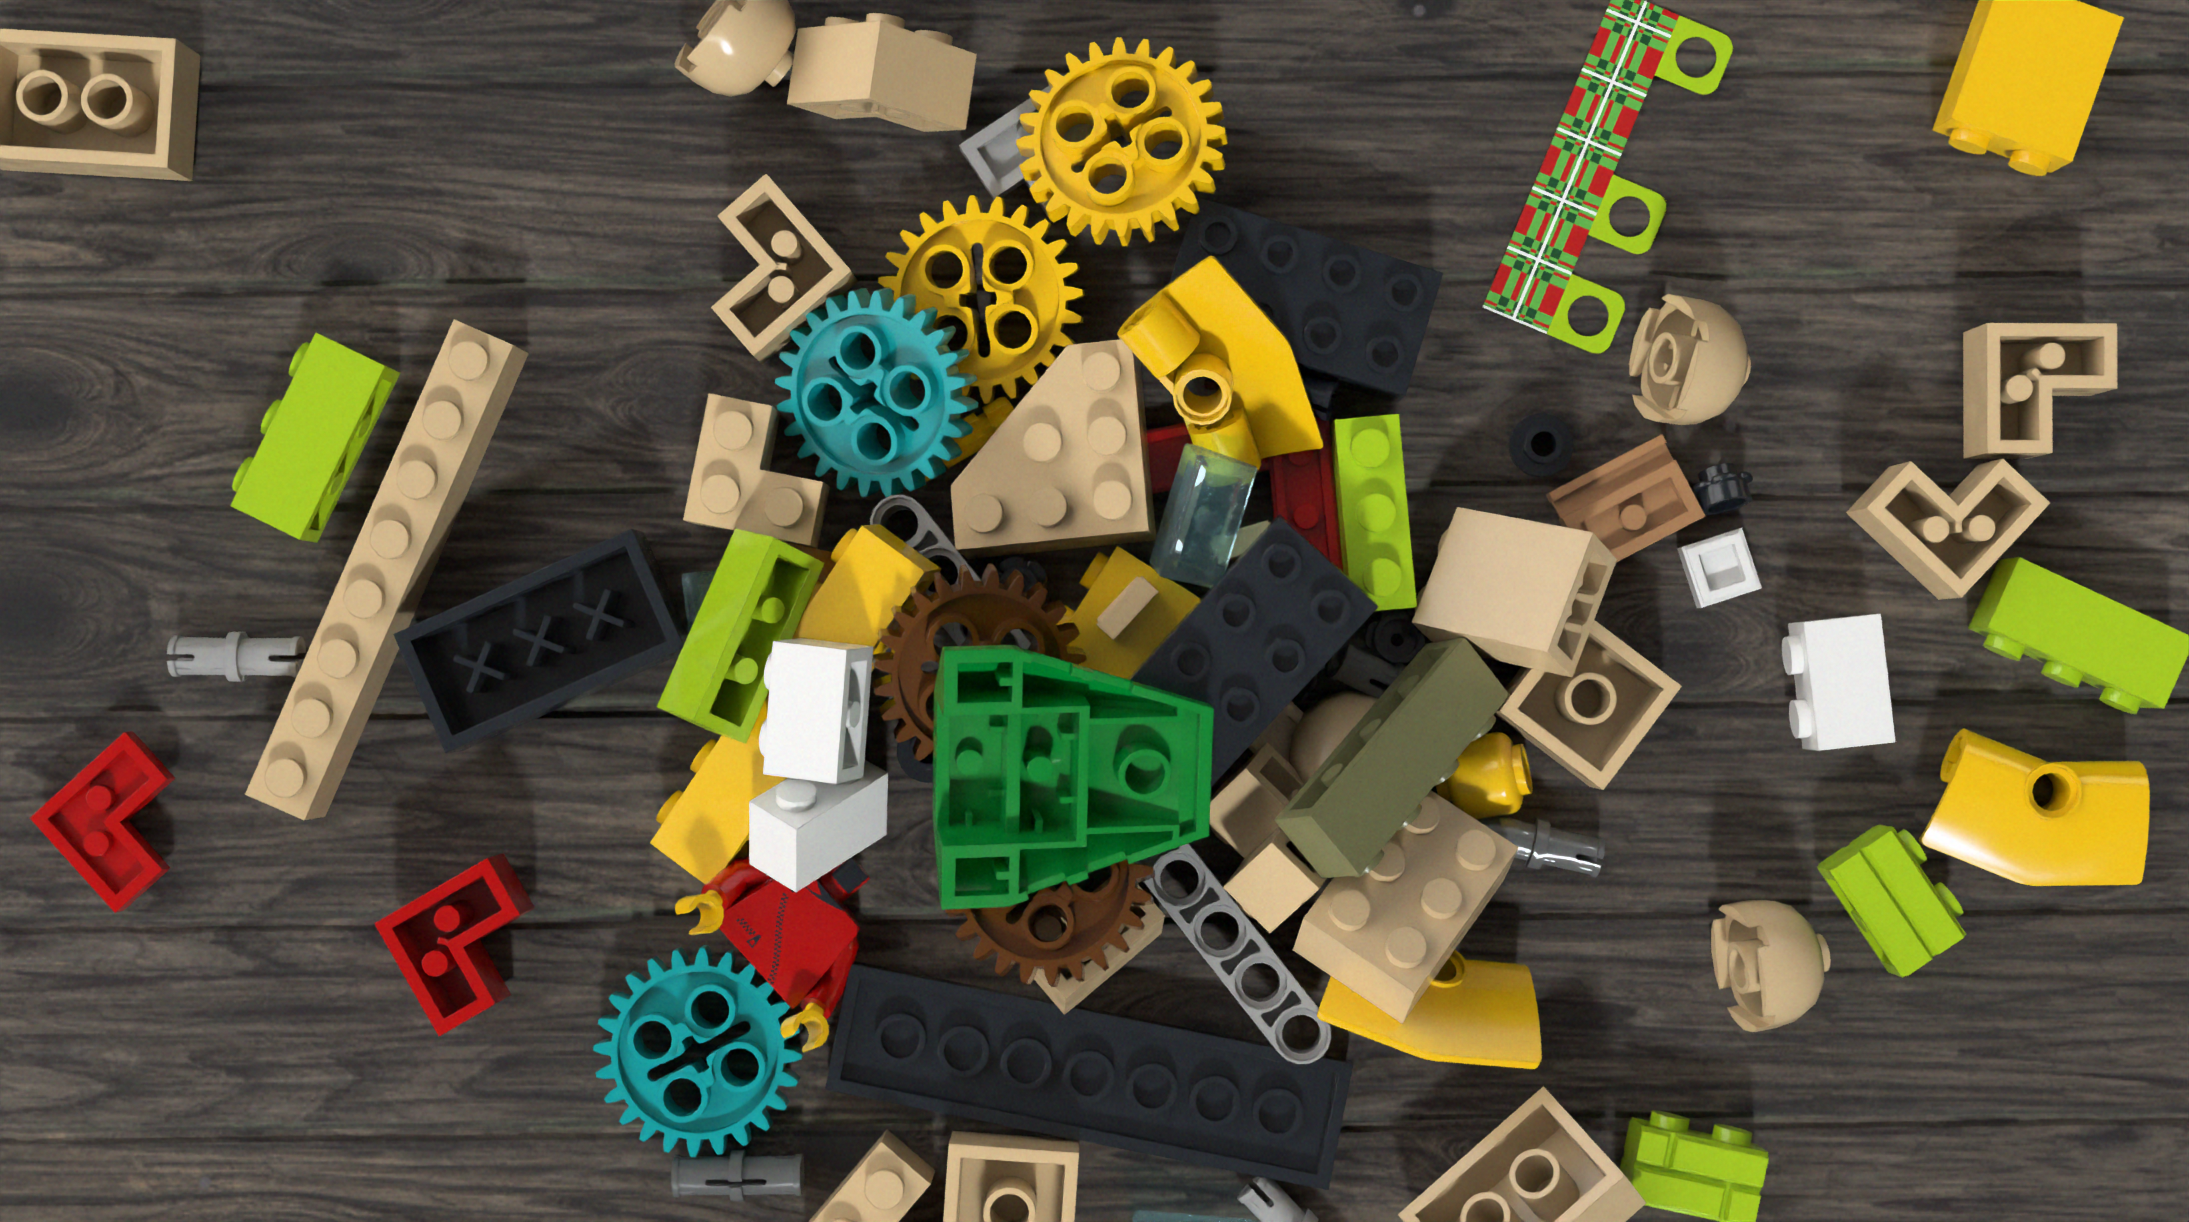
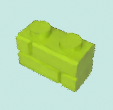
[1817,824,1966,978]
[1620,1110,1769,1222]

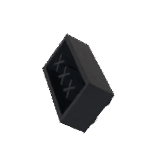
[1169,196,1443,403]
[1127,513,1378,787]
[393,529,689,753]

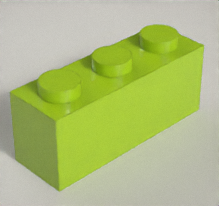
[230,333,400,543]
[1329,414,1417,612]
[657,528,825,744]
[1968,557,2189,714]

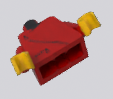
[675,856,870,1053]

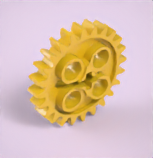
[1016,37,1228,246]
[878,195,1085,404]

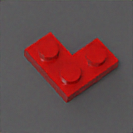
[30,731,175,913]

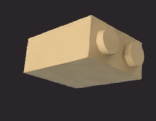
[1412,507,1617,677]

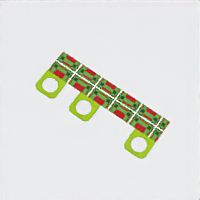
[1483,0,1733,354]

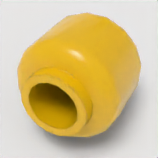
[1436,732,1532,820]

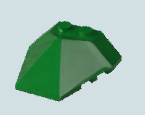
[933,645,1214,910]

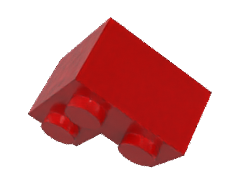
[374,853,535,1036]

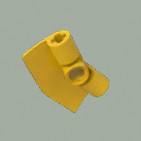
[1117,256,1323,487]
[1919,728,2150,886]
[1317,949,1542,1069]

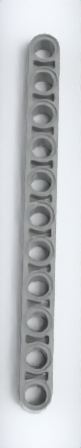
[870,495,1331,1064]

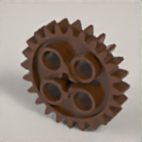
[872,564,1087,761]
[945,860,1155,987]

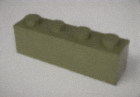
[1274,637,1510,878]

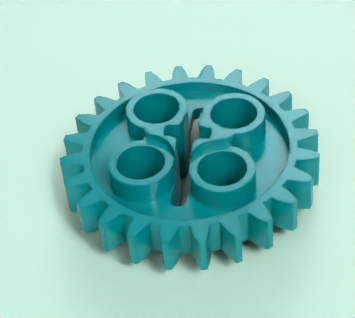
[775,288,978,498]
[593,945,805,1157]

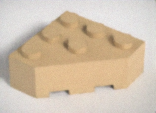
[950,339,1156,559]

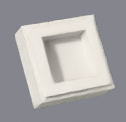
[1677,528,1762,608]

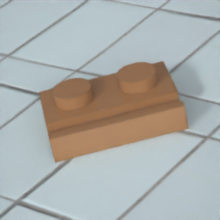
[1545,434,1705,562]

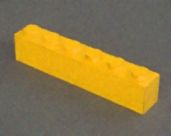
[650,524,941,885]

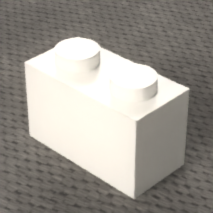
[1782,614,1896,751]
[759,638,873,784]
[749,760,888,892]

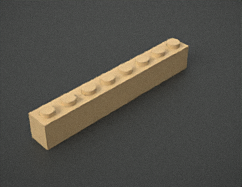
[245,319,528,820]

